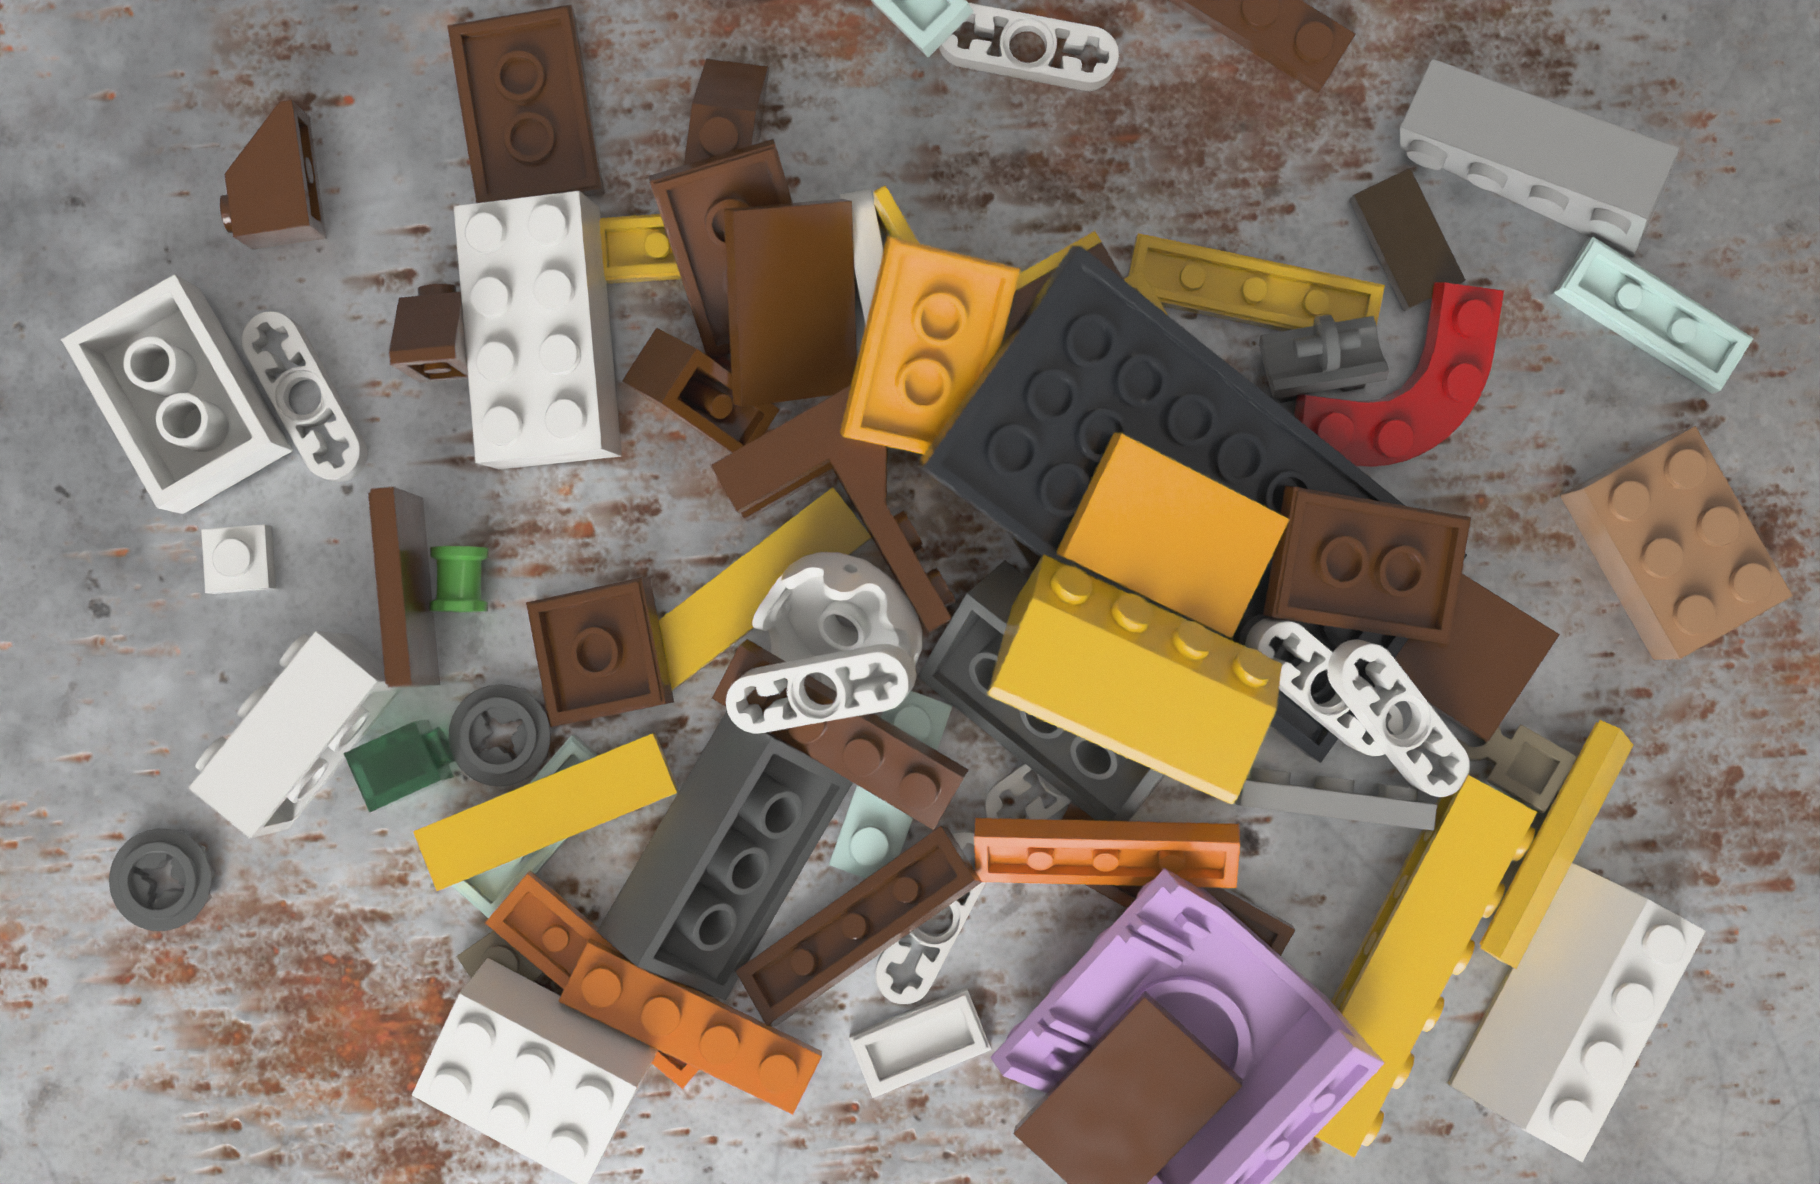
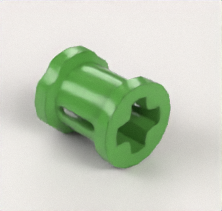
[429,546,489,612]

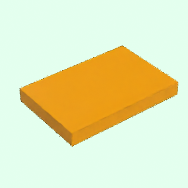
[840,236,1020,454]
[1056,432,1289,638]

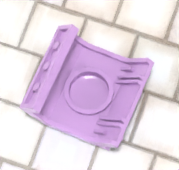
[990,868,1385,1184]

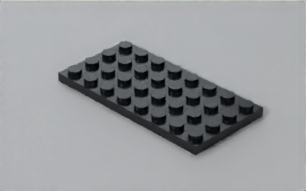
[917,246,1467,763]

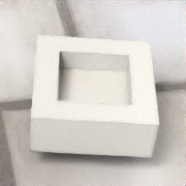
[201,524,276,594]

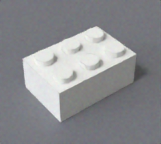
[61,274,293,514]
[188,631,403,838]
[412,958,658,1184]

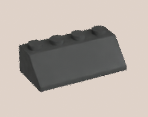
[917,560,1166,821]
[597,711,853,1000]

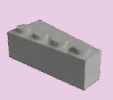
[1400,58,1680,257]

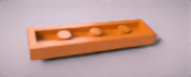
[974,818,1240,888]
[485,870,699,1089]
[558,938,822,1115]

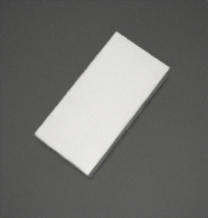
[849,987,991,1098]

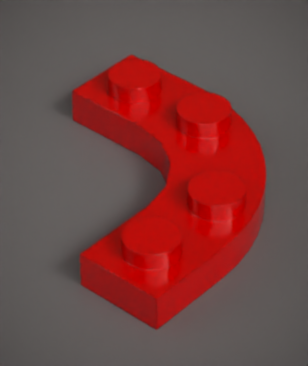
[1294,282,1504,467]

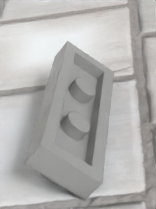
[1233,767,1437,831]

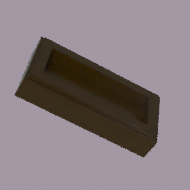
[1349,168,1466,311]

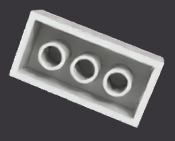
[454,191,622,469]

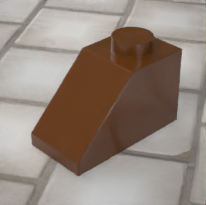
[684,59,769,165]
[220,100,327,250]
[389,284,468,383]
[622,328,780,453]

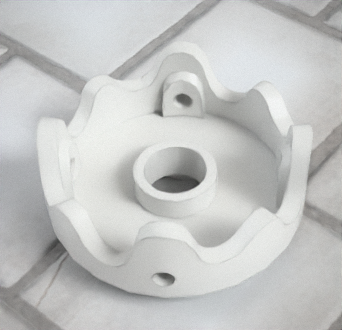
[752,552,922,699]

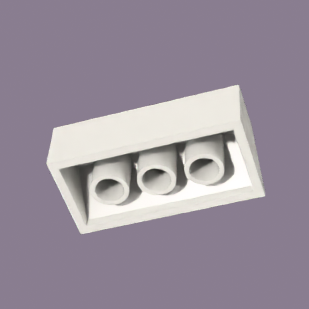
[1447,863,1706,1162]

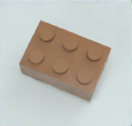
[1560,426,1793,660]

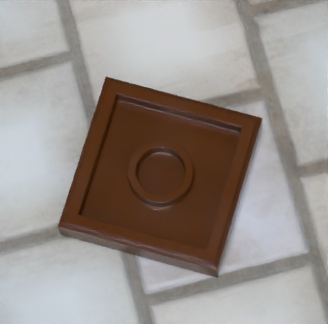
[1395,573,1560,743]
[526,577,674,727]

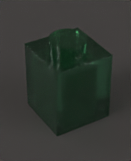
[343,720,455,813]

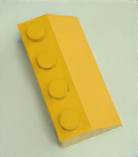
[988,555,1282,804]

